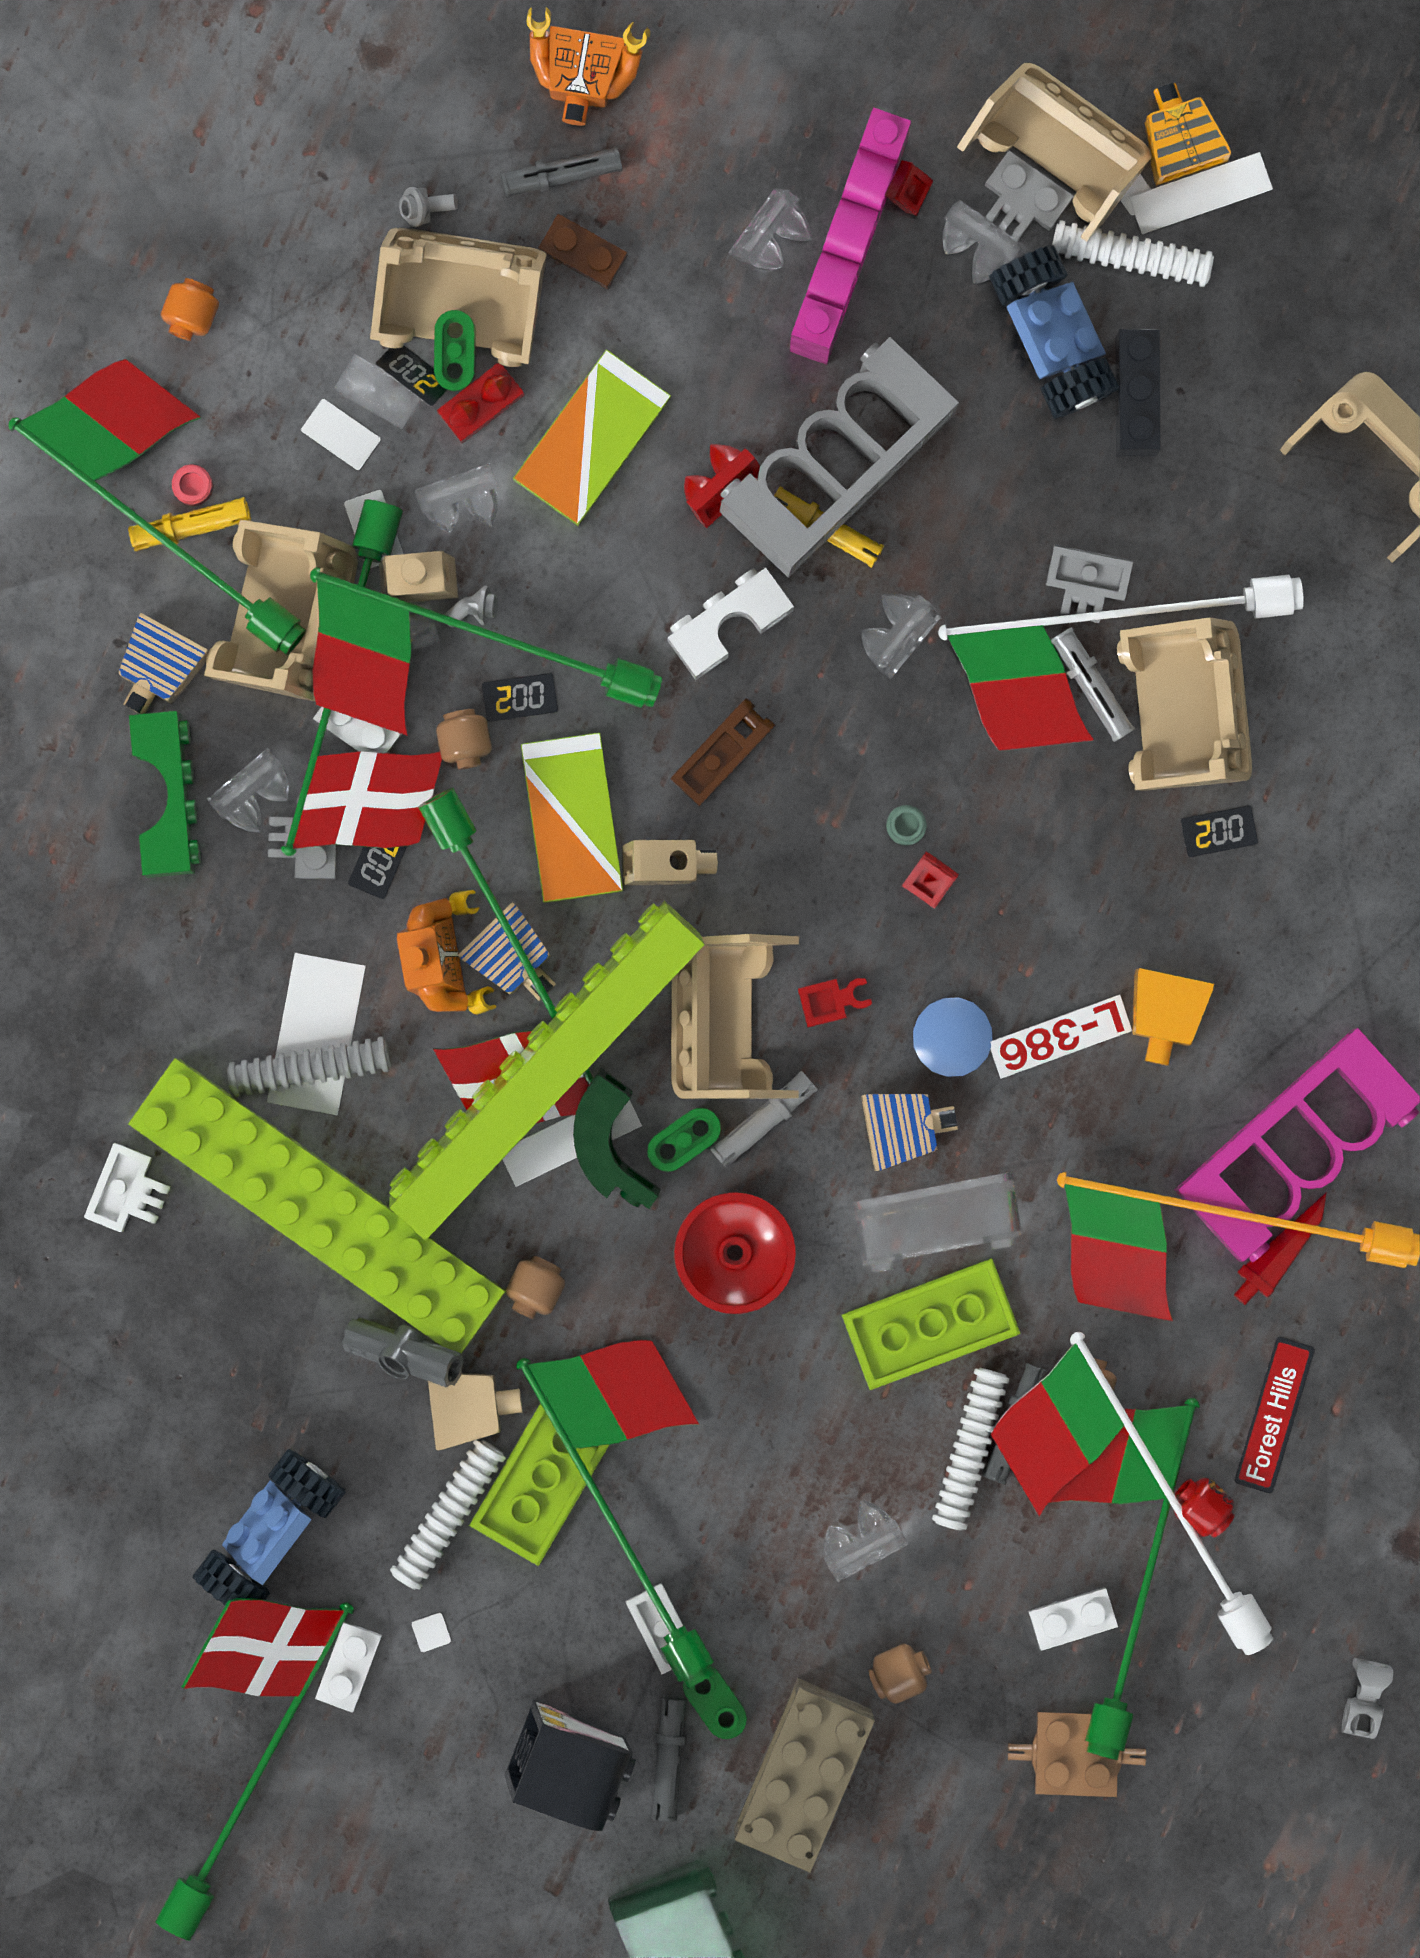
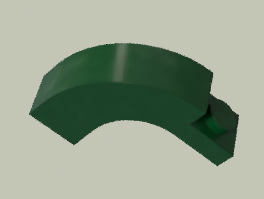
[573,1068,661,1209]

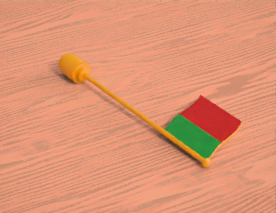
[1057,1172,1420,1321]

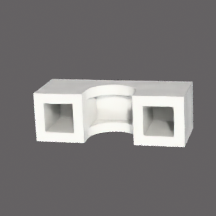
[668,568,794,680]

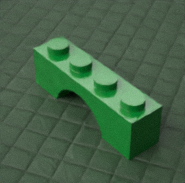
[129,711,201,878]

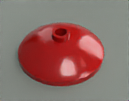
[674,1192,796,1314]

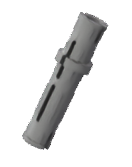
[1051,627,1135,742]
[710,1071,818,1169]

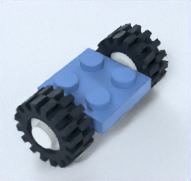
[989,245,1119,419]
[193,1449,346,1606]

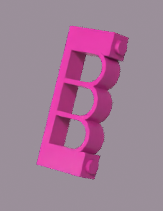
[790,107,911,365]
[1174,1028,1420,1262]

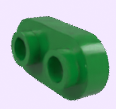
[434,310,476,391]
[647,1108,721,1172]
[683,1666,747,1739]

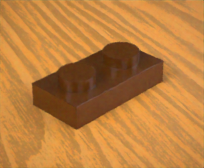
[538,214,628,289]

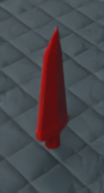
[1233,1192,1327,1305]

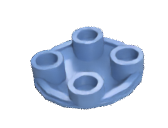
[913,997,992,1077]

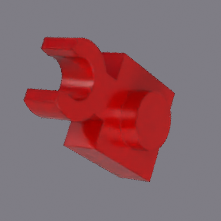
[798,978,872,1028]

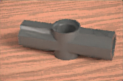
[342,1317,464,1387]

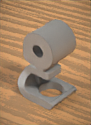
[1341,1658,1393,1739]

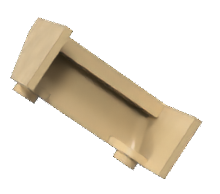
[957,63,1152,242]
[1280,372,1420,563]
[671,934,799,1099]

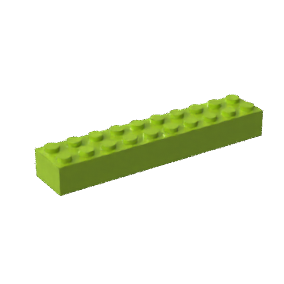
[389,900,705,1241]
[128,1058,506,1354]

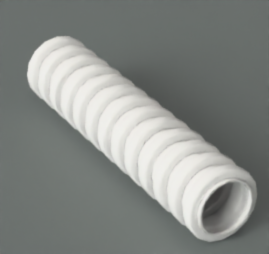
[1052,220,1214,287]
[932,1367,1009,1531]
[390,1439,506,1590]

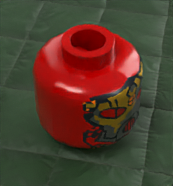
[1174,1477,1235,1538]

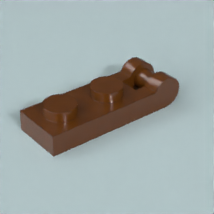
[670,698,776,807]

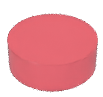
[172,464,213,506]

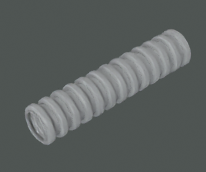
[227,1036,391,1098]

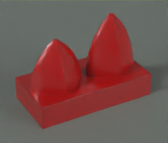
[437,363,525,444]
[684,444,760,528]

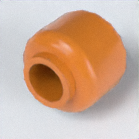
[161,278,219,341]

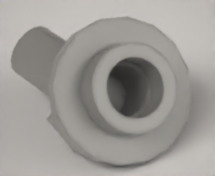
[399,187,458,227]
[444,585,497,628]

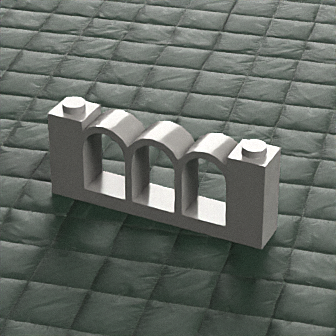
[720,337,959,578]

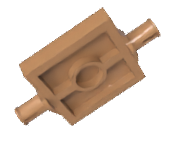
[1007,1712,1146,1797]

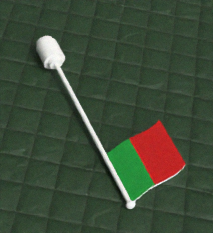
[938,575,1303,751]
[991,1332,1273,1655]

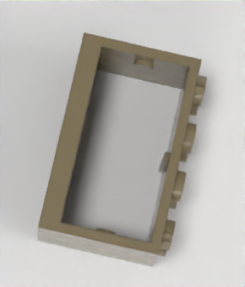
[734,1678,875,1873]

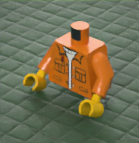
[526,7,650,126]
[397,890,496,1015]

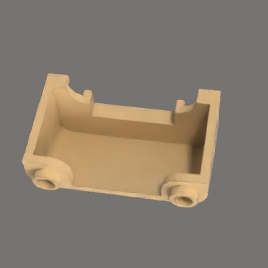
[370,228,547,367]
[204,520,358,701]
[1117,617,1252,791]

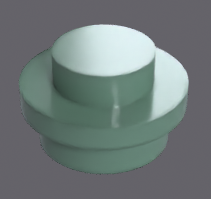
[886,805,927,846]

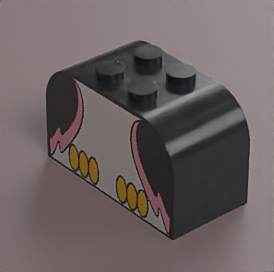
[504,1700,636,1831]

